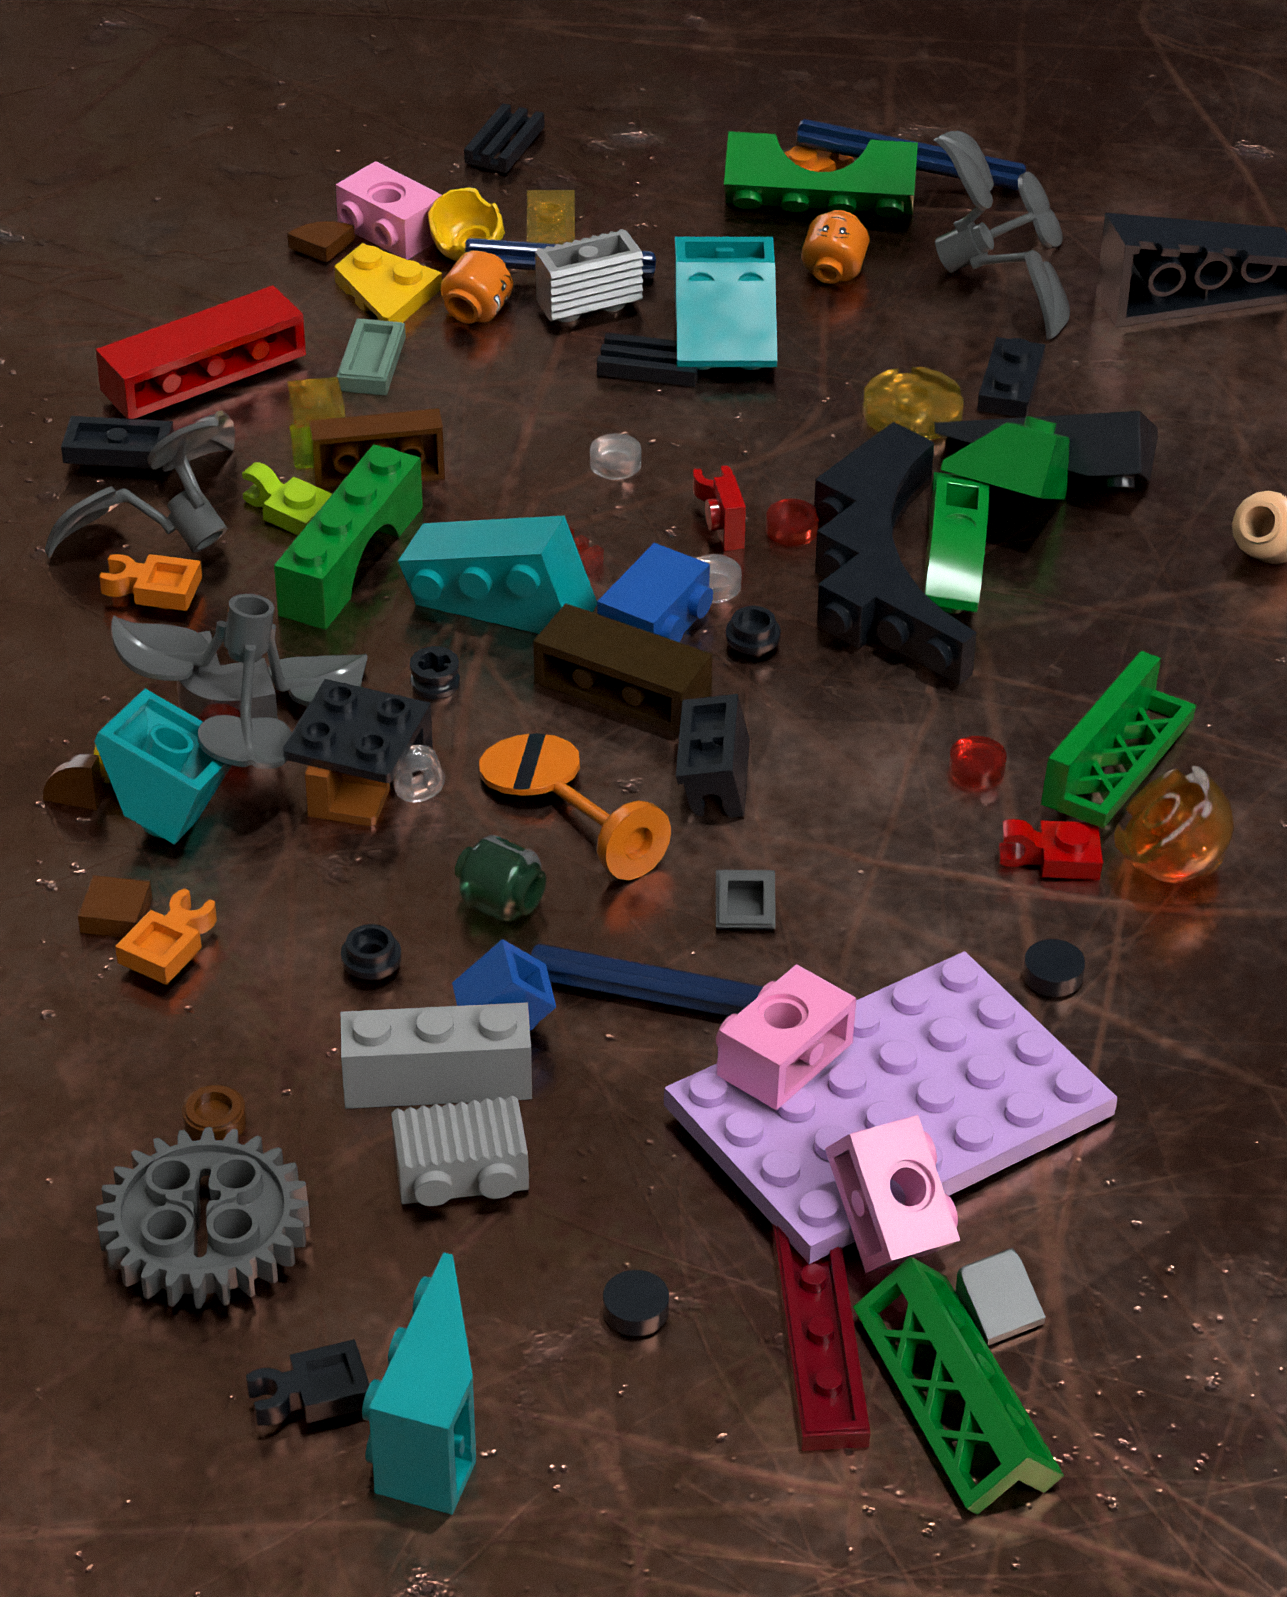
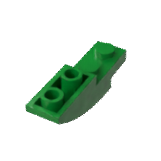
[924,472,989,613]

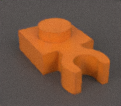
[99,554,202,611]
[115,888,217,985]

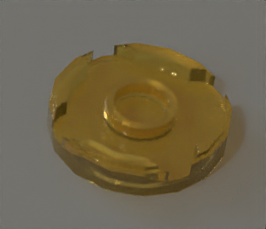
[863,367,963,440]

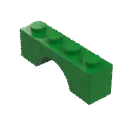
[724,131,918,218]
[274,444,423,630]

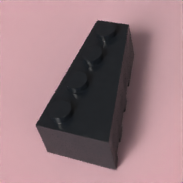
[1096,213,1287,327]

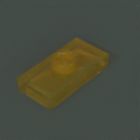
[527,190,575,245]
[287,377,345,428]

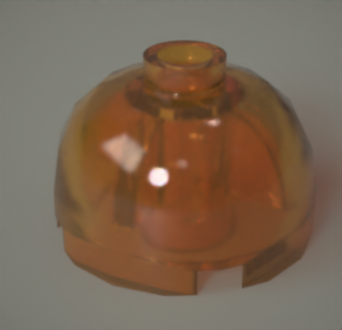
[1114,766,1235,884]

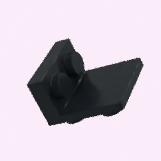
[283,679,433,783]

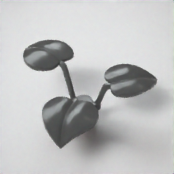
[934,131,1070,341]
[45,410,235,559]
[111,594,367,769]

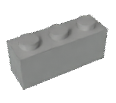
[340,1002,532,1109]

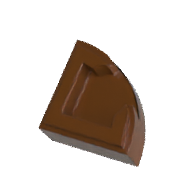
[287,221,355,263]
[43,754,104,811]

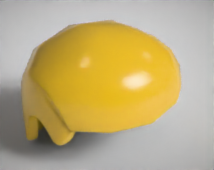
[428,187,505,262]

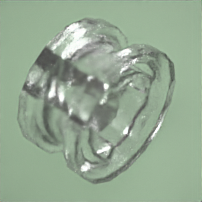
[393,745,445,802]

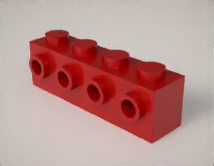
[95,285,306,419]

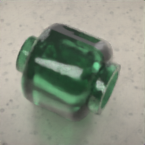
[455,835,546,921]

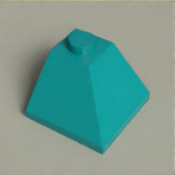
[94,688,232,845]

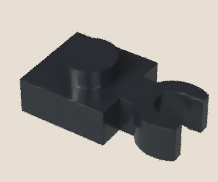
[246,1339,370,1426]

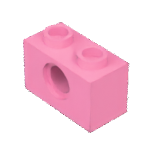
[336,161,442,260]
[716,964,856,1111]
[825,1115,960,1273]

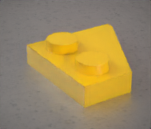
[334,243,442,323]

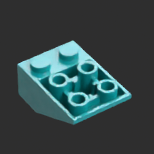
[674,237,778,370]
[362,1252,476,1515]

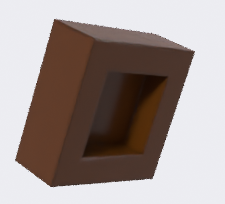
[78,875,152,938]

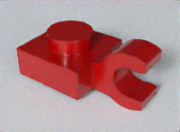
[693,465,746,551]
[998,819,1103,880]

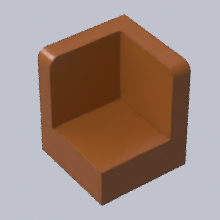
[305,765,390,826]

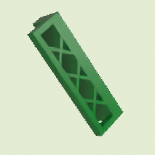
[1040,651,1196,829]
[853,1256,1064,1514]

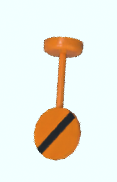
[479,733,671,881]

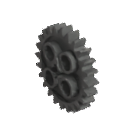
[96,1127,310,1308]

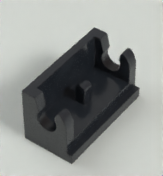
[676,694,750,818]

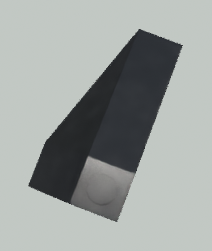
[934,411,1158,491]

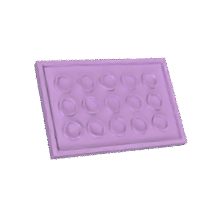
[664,951,1117,1264]

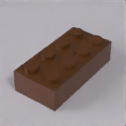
[309,408,445,491]

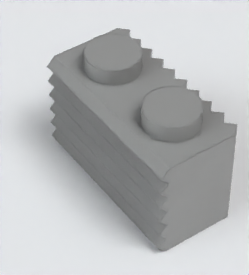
[535,229,643,322]
[391,1095,529,1206]

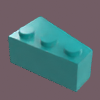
[398,515,597,634]

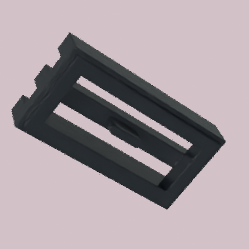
[464,103,545,173]
[597,332,700,387]

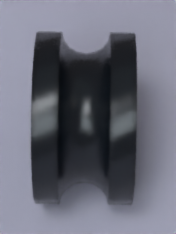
[409,646,460,699]

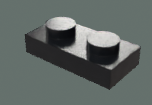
[977,337,1046,417]
[61,416,174,469]

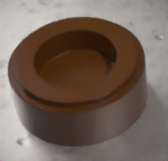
[182,1085,246,1141]

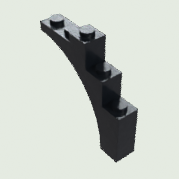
[813,422,977,685]

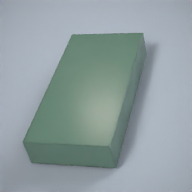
[336,318,406,396]

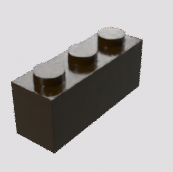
[533,603,713,734]

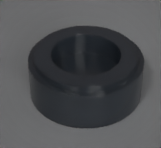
[1023,939,1085,997]
[603,1270,669,1336]

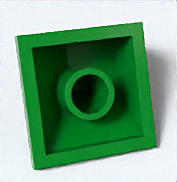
[941,416,1070,500]

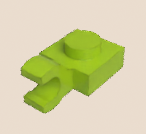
[242,462,332,535]

